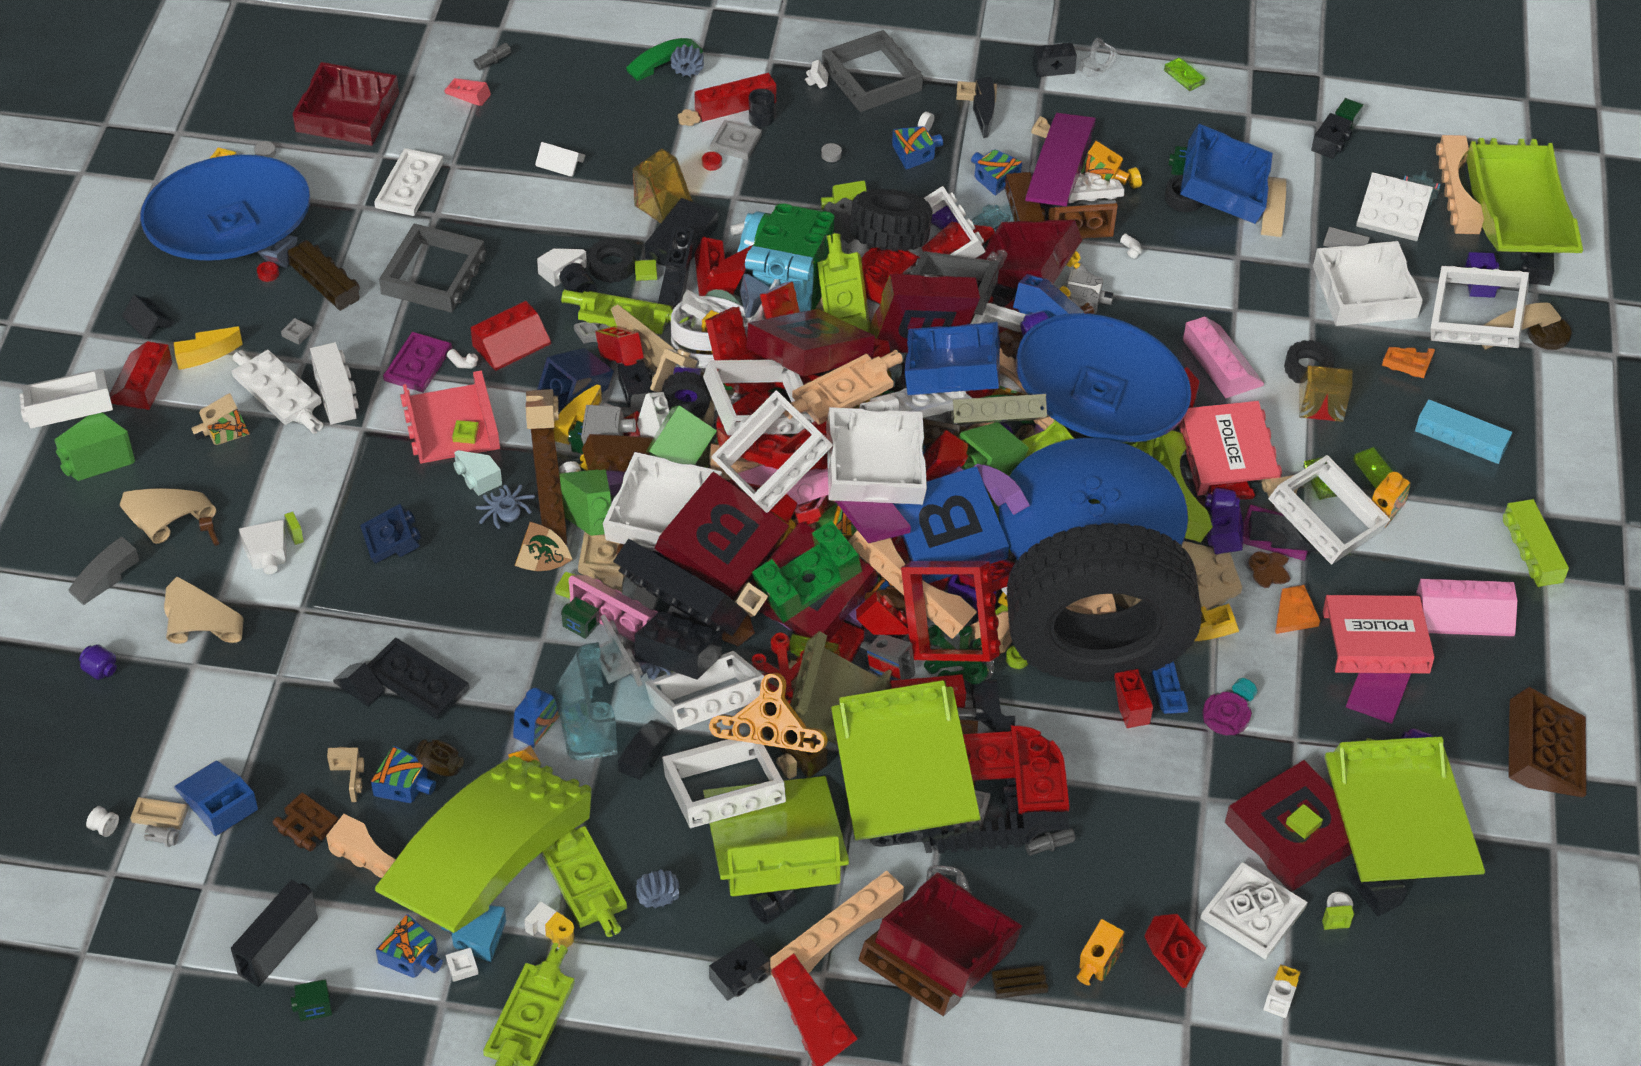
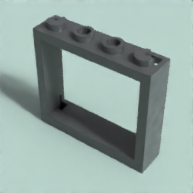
[822,30,924,112]
[379,223,487,313]
[909,251,1000,315]

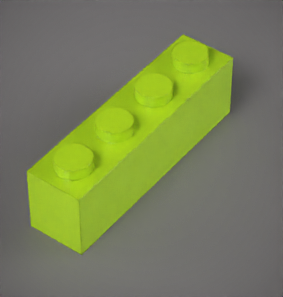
[1503,499,1569,587]

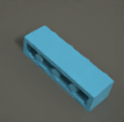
[1415,399,1512,464]

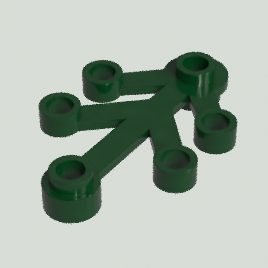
[924,625,988,684]

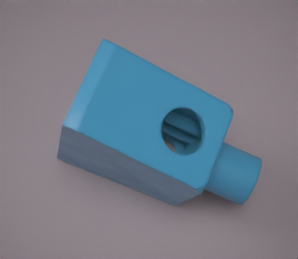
[441,906,507,962]

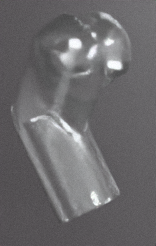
[987,250,1008,268]

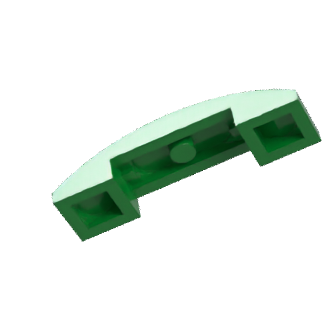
[626,38,703,81]

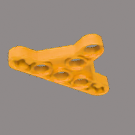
[709,673,828,753]

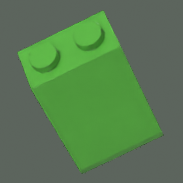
[646,405,717,465]
[55,412,135,481]
[959,422,1029,490]
[560,469,611,536]

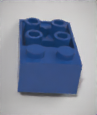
[1013,274,1084,317]
[174,760,258,837]

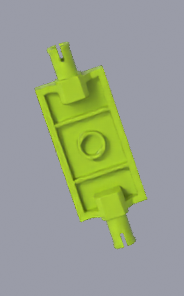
[817,234,870,332]
[561,289,690,334]
[541,826,627,937]
[483,943,575,1066]

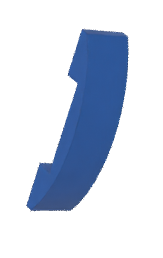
[1151,661,1188,714]

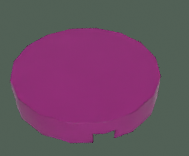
[1202,692,1252,735]

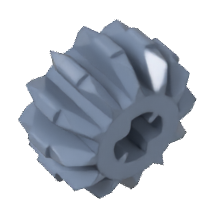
[671,44,704,78]
[636,869,680,908]

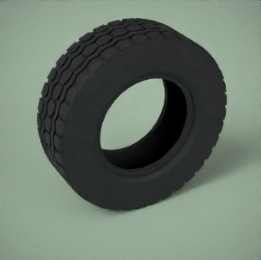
[1007,523,1202,682]

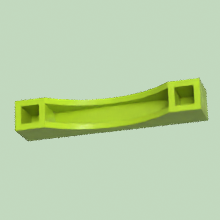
[1153,430,1213,542]

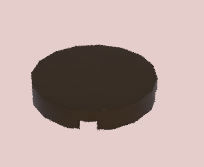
[1527,319,1572,350]
[415,739,464,776]

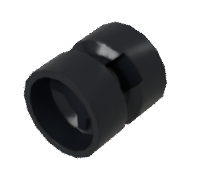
[749,89,775,127]
[559,263,597,293]
[748,889,797,925]

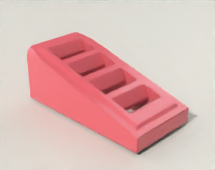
[444,78,491,106]

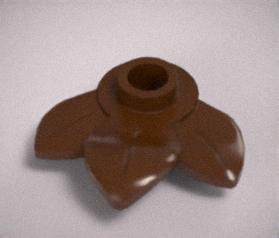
[1248,551,1291,588]

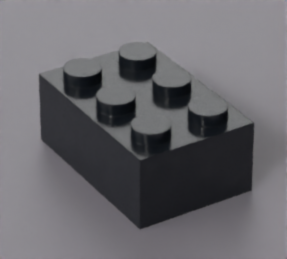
[634,611,722,680]

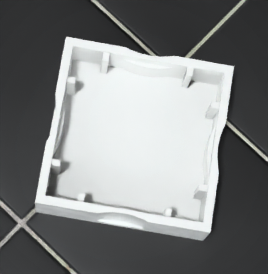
[1313,241,1423,326]
[826,407,927,505]
[603,452,723,552]

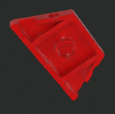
[922,222,995,255]

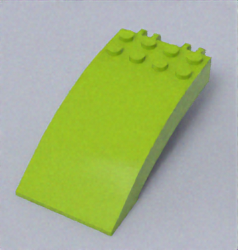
[1466,138,1583,253]
[375,756,592,933]

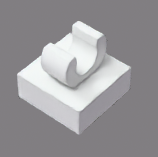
[805,60,829,89]

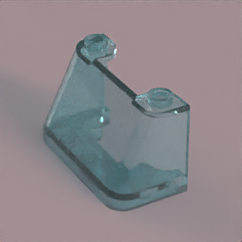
[555,642,617,760]

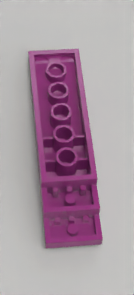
[1025,113,1096,206]

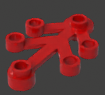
[752,632,805,704]

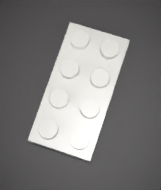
[375,148,443,216]

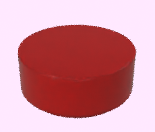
[702,152,722,171]
[257,261,279,282]

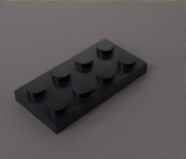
[367,637,470,720]

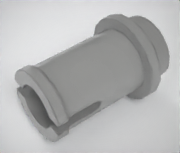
[144,825,179,847]

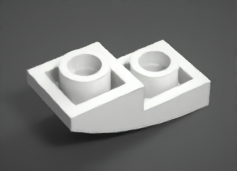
[1225,883,1284,922]

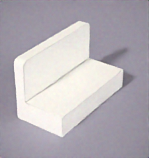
[535,142,585,177]

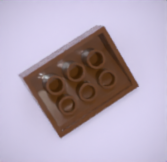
[1509,687,1586,797]

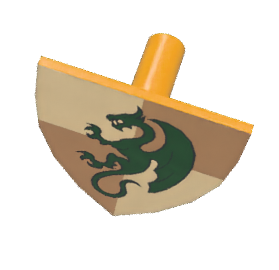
[515,522,572,571]

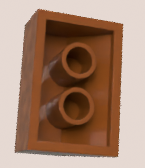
[1048,203,1118,239]

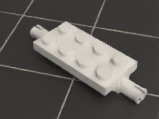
[232,350,323,434]
[860,390,972,419]

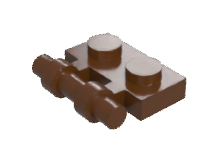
[273,792,339,852]

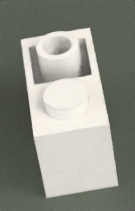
[537,249,587,287]
[637,392,670,438]

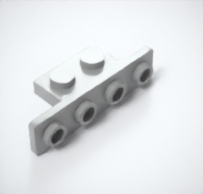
[590,614,643,687]

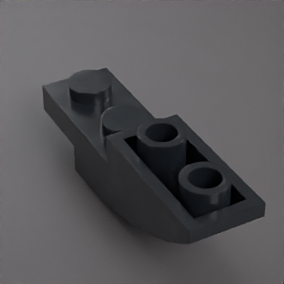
[658,226,694,309]

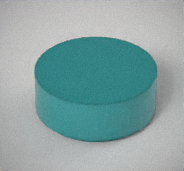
[1232,678,1258,702]

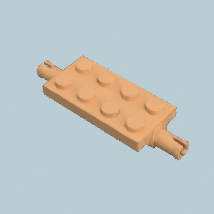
[783,350,903,425]

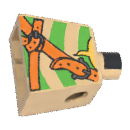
[191,393,249,445]

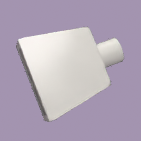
[239,520,287,574]

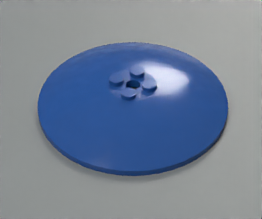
[140,154,310,260]
[1016,313,1191,442]
[999,438,1188,560]

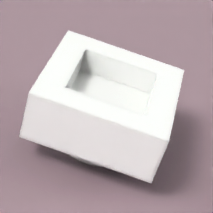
[445,948,478,982]

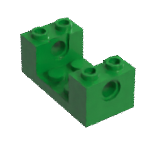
[752,520,862,623]

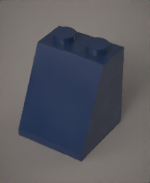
[537,348,614,412]

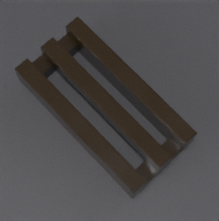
[991,965,1048,999]

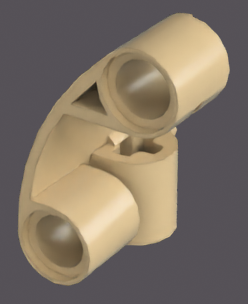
[120,489,216,544]
[164,577,244,644]

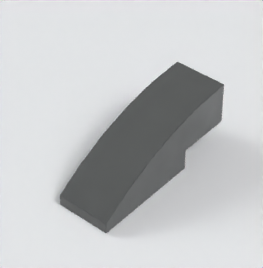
[68,536,139,605]

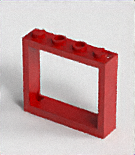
[901,561,1001,662]

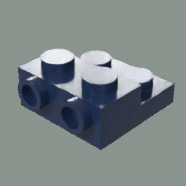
[360,504,422,564]

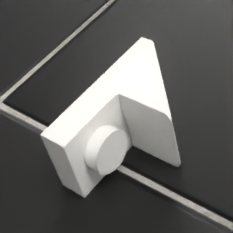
[681,290,725,330]

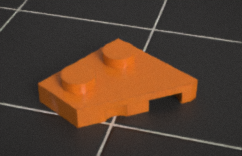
[1382,347,1435,378]
[1275,585,1320,634]

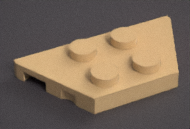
[611,304,674,372]
[578,532,625,593]
[1182,541,1242,611]

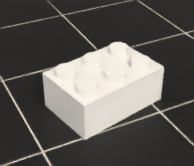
[310,342,359,425]

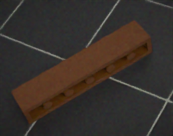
[531,428,567,545]

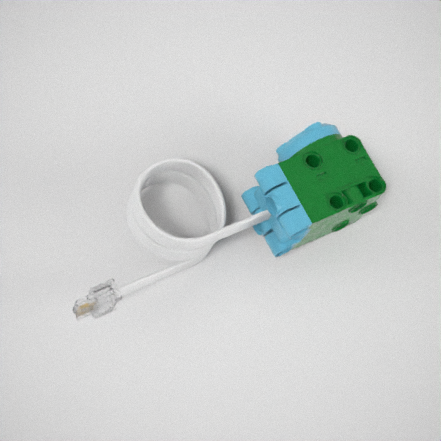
[671,203,835,443]

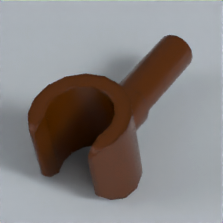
[199,517,220,546]

